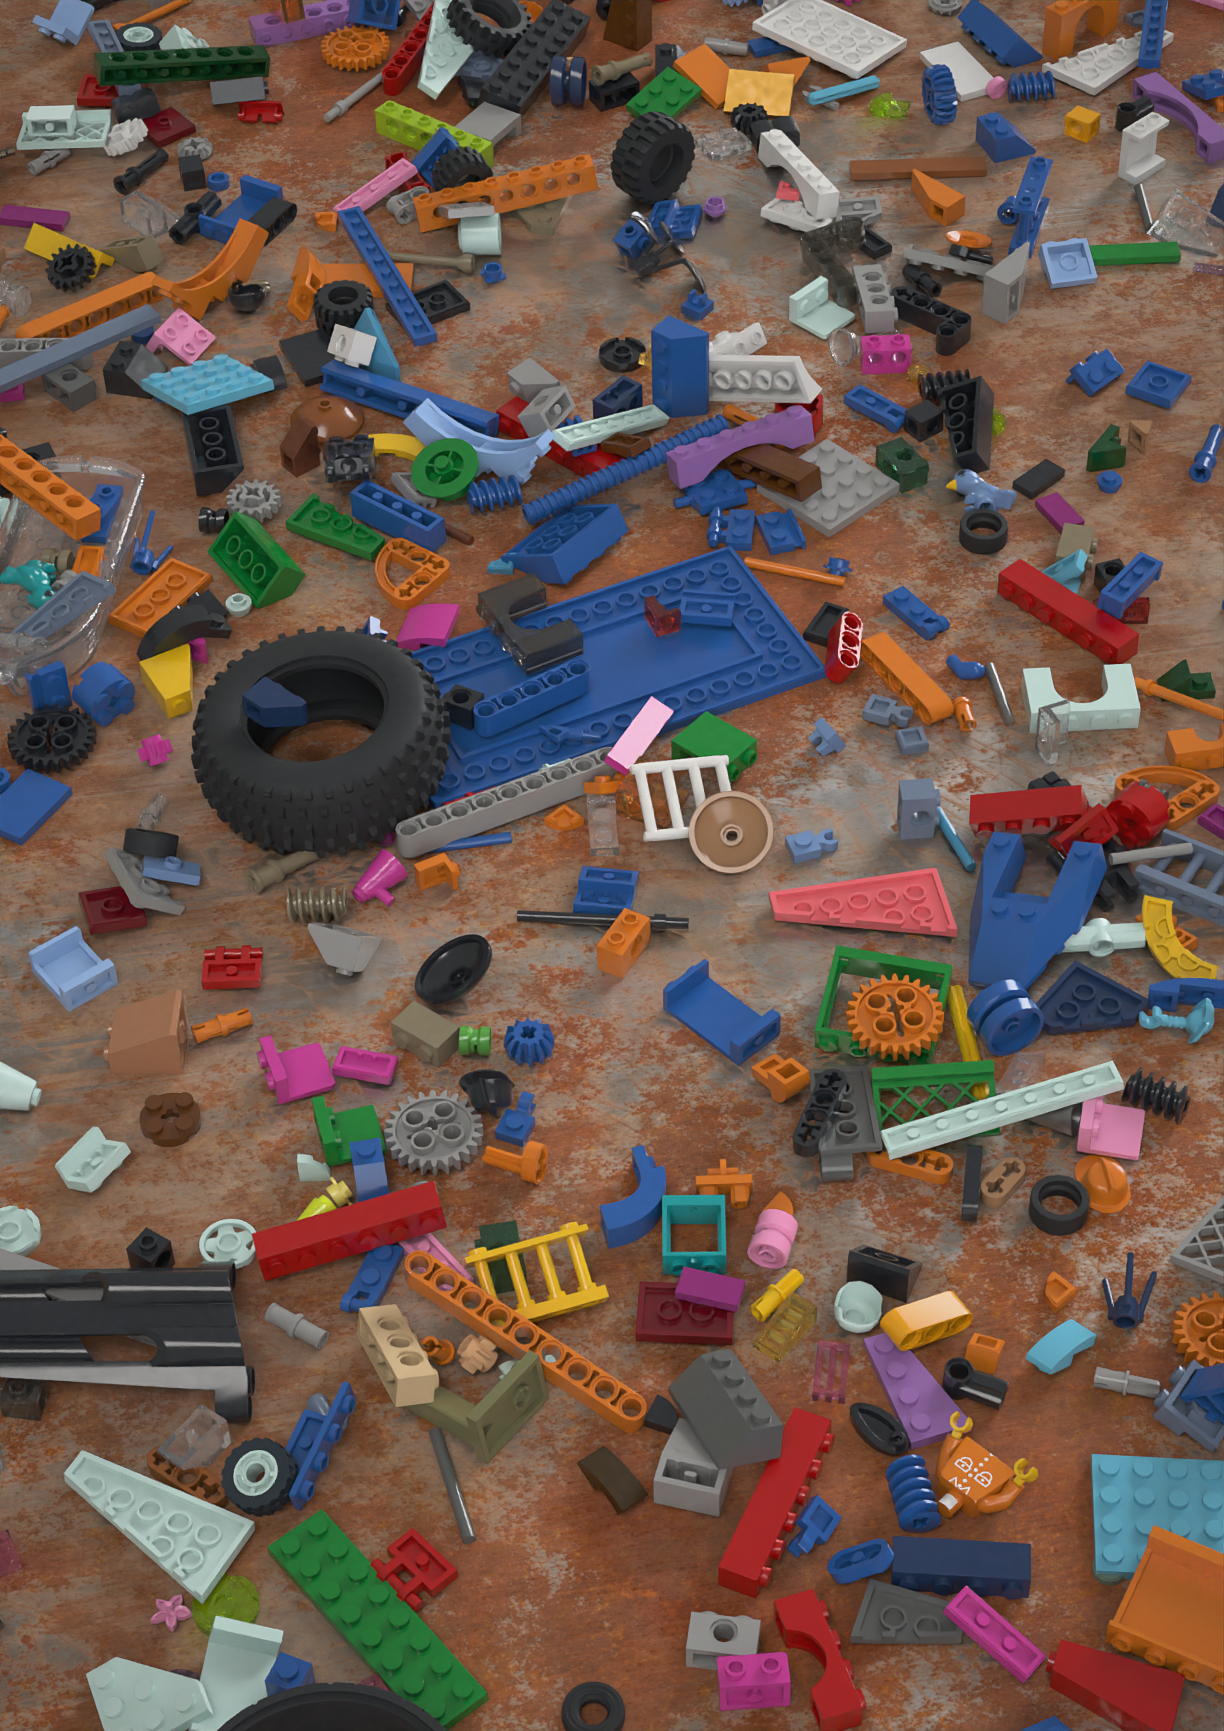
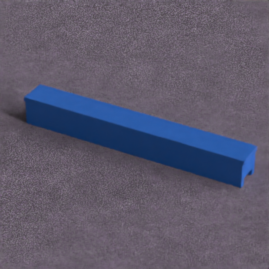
[319,360,500,438]

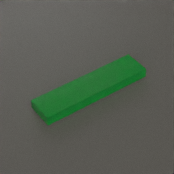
[1089,241,1181,266]

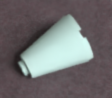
[0,1061,42,1111]

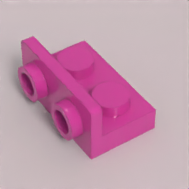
[717,1652,791,1711]

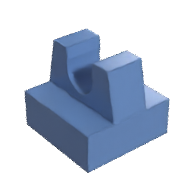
[808,717,847,756]

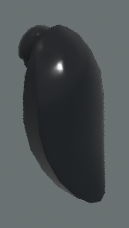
[850,1403,910,1455]

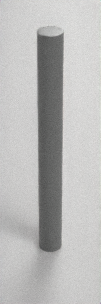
[429,1427,476,1544]

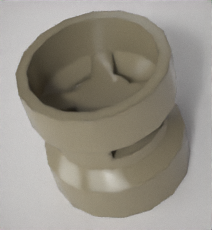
[41,547,75,575]

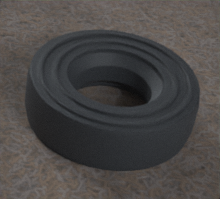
[561,1681,625,1731]

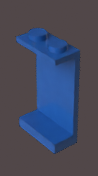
[198,175,284,244]
[663,959,781,1066]

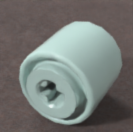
[458,213,502,256]

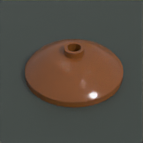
[290,395,364,446]

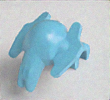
[1139,998,1215,1044]

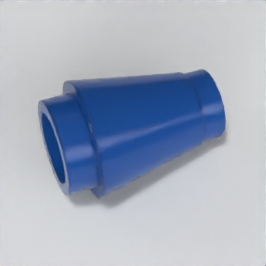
[997,196,1020,224]

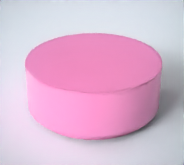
[985,76,1008,99]

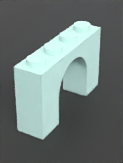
[1021,664,1141,733]

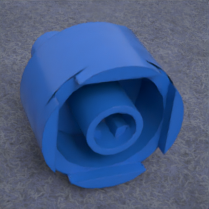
[72,662,135,727]

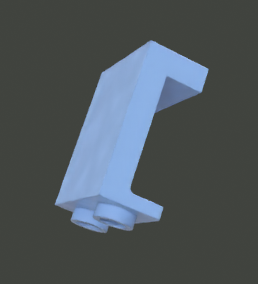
[28,926,118,1012]

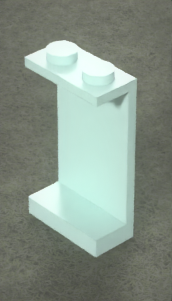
[189,1616,284,1731]

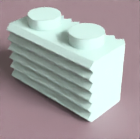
[26,105,77,138]

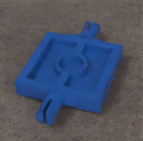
[673,469,756,515]

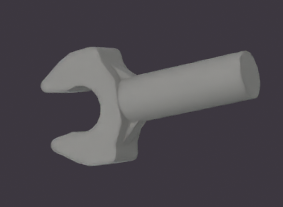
[802,86,840,111]

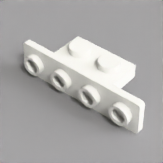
[709,322,767,355]

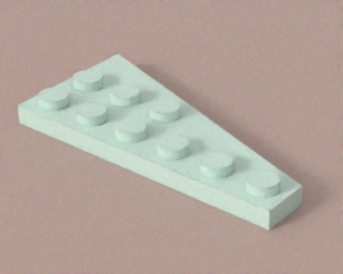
[417,0,474,100]

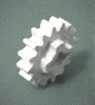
[103,118,148,157]

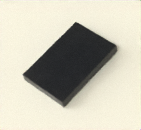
[385,280,470,327]
[279,328,344,387]

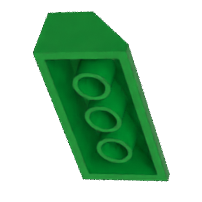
[207,511,306,609]

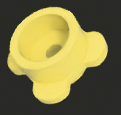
[325,1177,353,1208]

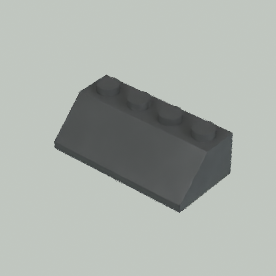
[668,1349,783,1470]

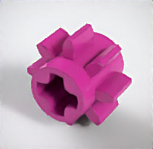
[137,734,173,767]

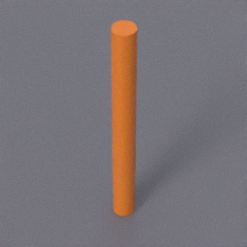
[744,557,846,587]

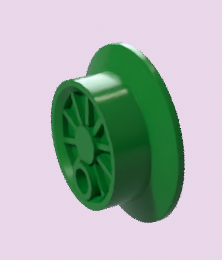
[411,438,479,501]

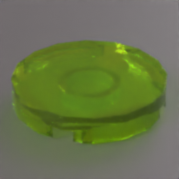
[191,1574,260,1636]

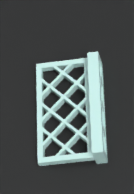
[16,110,113,150]

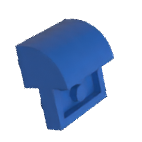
[411,127,459,189]

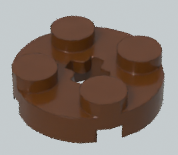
[139,1092,202,1147]

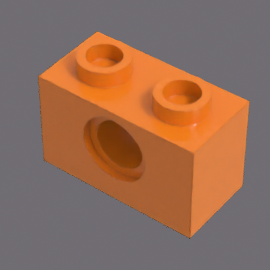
[597,908,651,979]

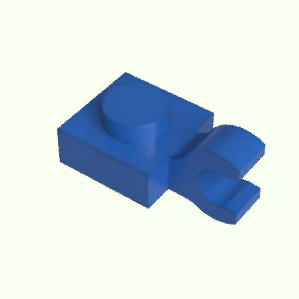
[495,1091,536,1147]
[787,1495,842,1558]

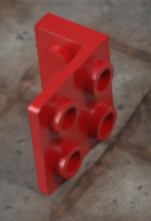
[1047,803,1119,858]

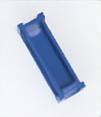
[1097,552,1163,619]

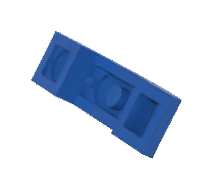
[1148,978,1224,1012]

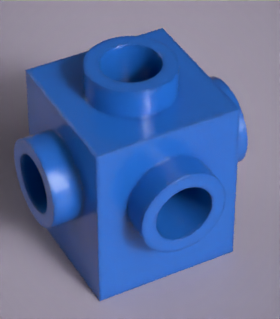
[613,219,652,261]

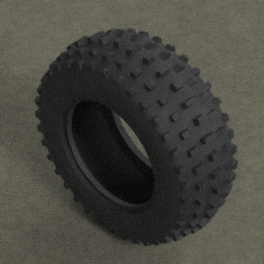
[191,626,451,858]

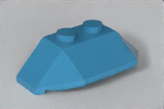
[354,307,401,382]

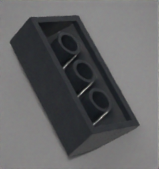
[181,405,244,496]

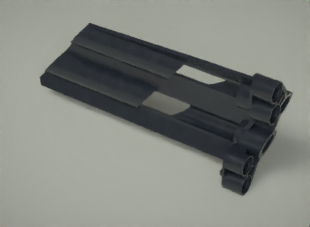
[0,1261,255,1423]

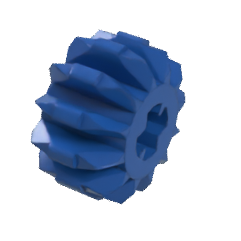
[503,1017,555,1067]

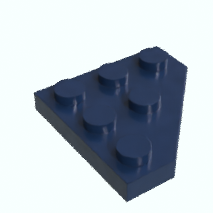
[1036,960,1151,1034]

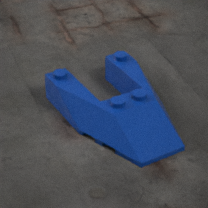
[968,832,1107,990]

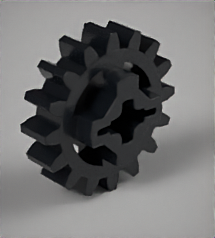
[45,244,97,292]

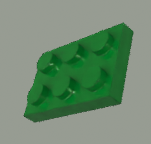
[626,67,702,119]

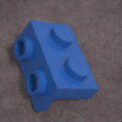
[1065,349,1125,397]

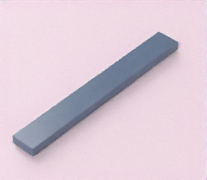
[0,304,161,393]

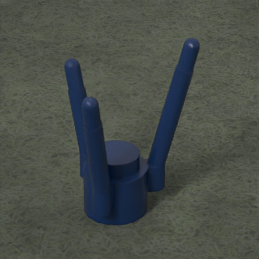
[1102,1252,1157,1329]

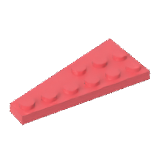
[769,868,957,937]

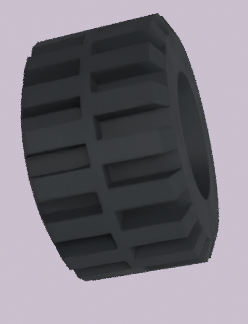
[432,146,494,204]
[313,280,374,337]

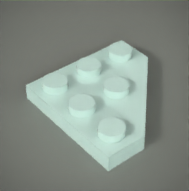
[86,1657,213,1731]

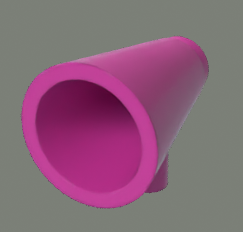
[351,849,408,907]

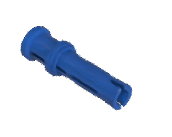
[1189,424,1224,483]

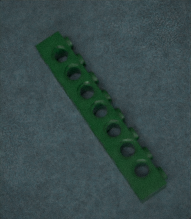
[93,45,270,86]

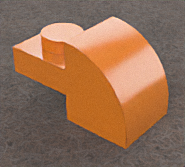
[751,1054,810,1103]

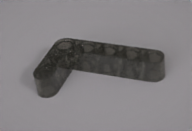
[799,217,866,308]

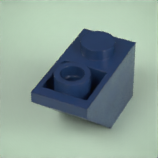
[242,676,308,727]

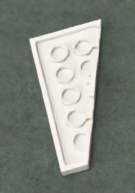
[1042,30,1174,95]

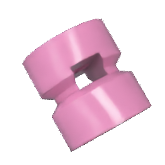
[747,1209,798,1269]

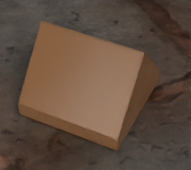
[1128,420,1152,453]

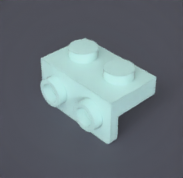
[55,1126,131,1193]

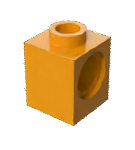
[1064,105,1101,143]

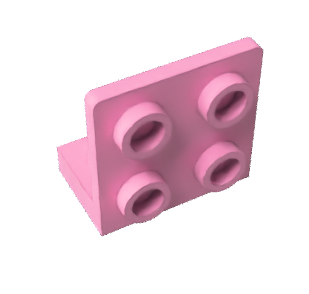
[146,307,215,366]
[1077,1096,1145,1160]

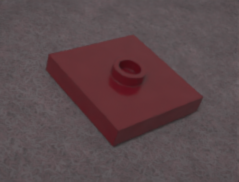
[142,107,196,148]
[78,886,147,935]

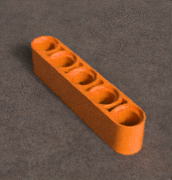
[860,632,954,726]

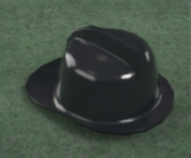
[459,1069,515,1119]

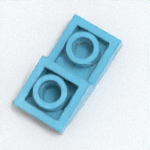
[1026,1319,1096,1375]

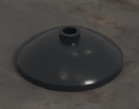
[415,934,492,1004]

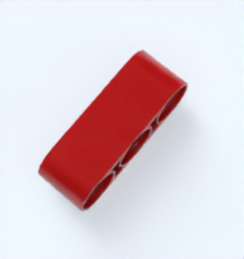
[825,612,863,684]

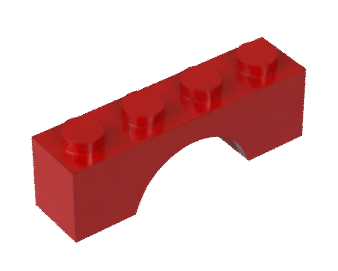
[774,1589,867,1731]

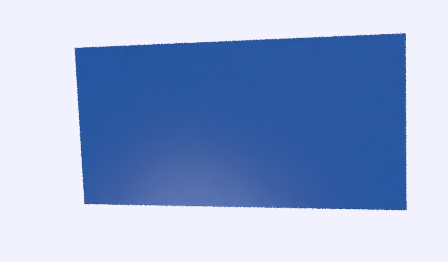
[411,545,827,810]

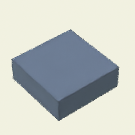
[895,726,929,756]

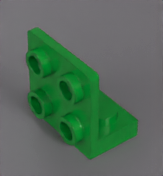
[311,1096,386,1167]

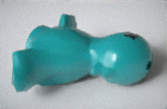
[0,560,57,610]

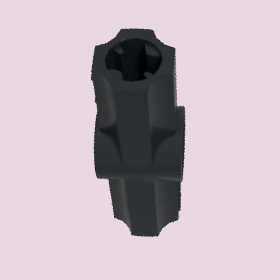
[168,191,222,245]

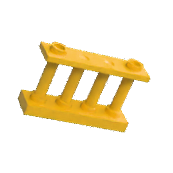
[462,1222,609,1327]

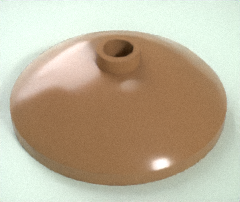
[689,791,774,874]

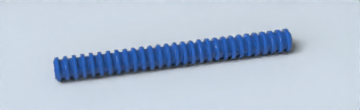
[522,414,729,525]

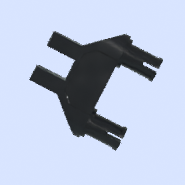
[1046,837,1139,912]

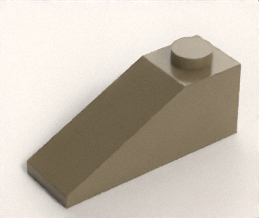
[100,235,165,272]

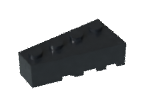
[937,376,994,473]

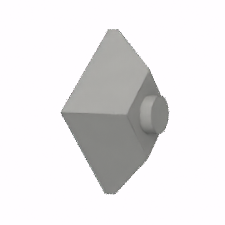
[507,358,568,416]
[307,923,382,976]

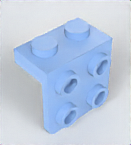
[32,0,94,46]

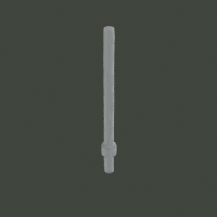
[323,71,382,122]

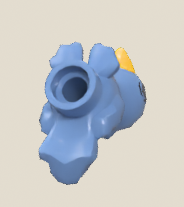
[946,469,1017,513]

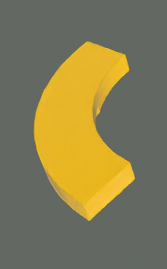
[353,433,425,462]
[1142,895,1218,979]

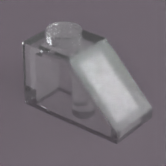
[157,1404,231,1470]

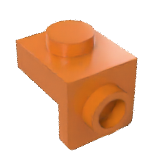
[414,853,460,891]

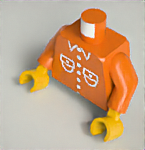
[935,1411,1038,1518]

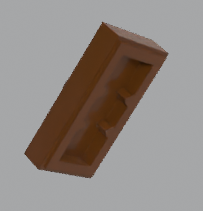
[600,432,651,457]

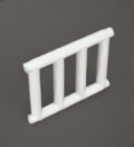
[629,755,731,842]

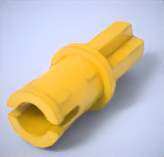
[749,1269,805,1322]

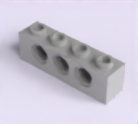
[852,264,898,333]

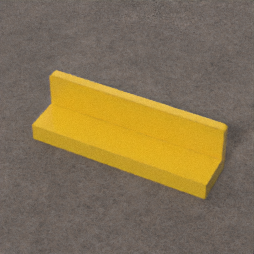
[24,223,115,279]

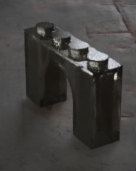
[476,573,584,675]

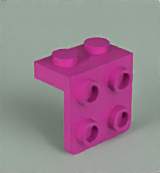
[256,1035,335,1105]

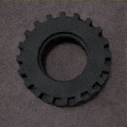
[446,0,532,58]

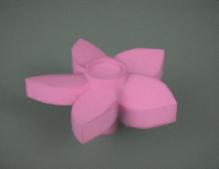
[150,1594,192,1632]

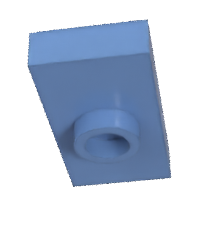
[142,855,201,886]

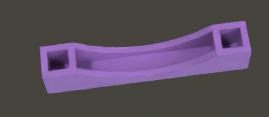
[1132,72,1224,163]
[666,405,815,489]

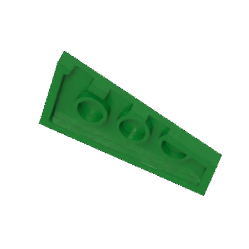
[285,493,385,561]

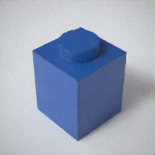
[265,1652,315,1696]

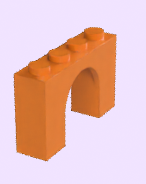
[1042,0,1120,61]

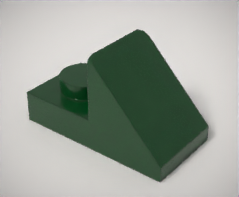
[1086,424,1126,472]
[1157,659,1216,702]

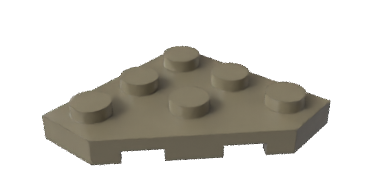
[502,185,572,236]

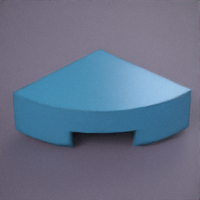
[487,553,516,575]

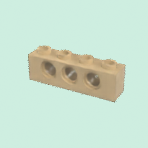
[357,1304,439,1407]

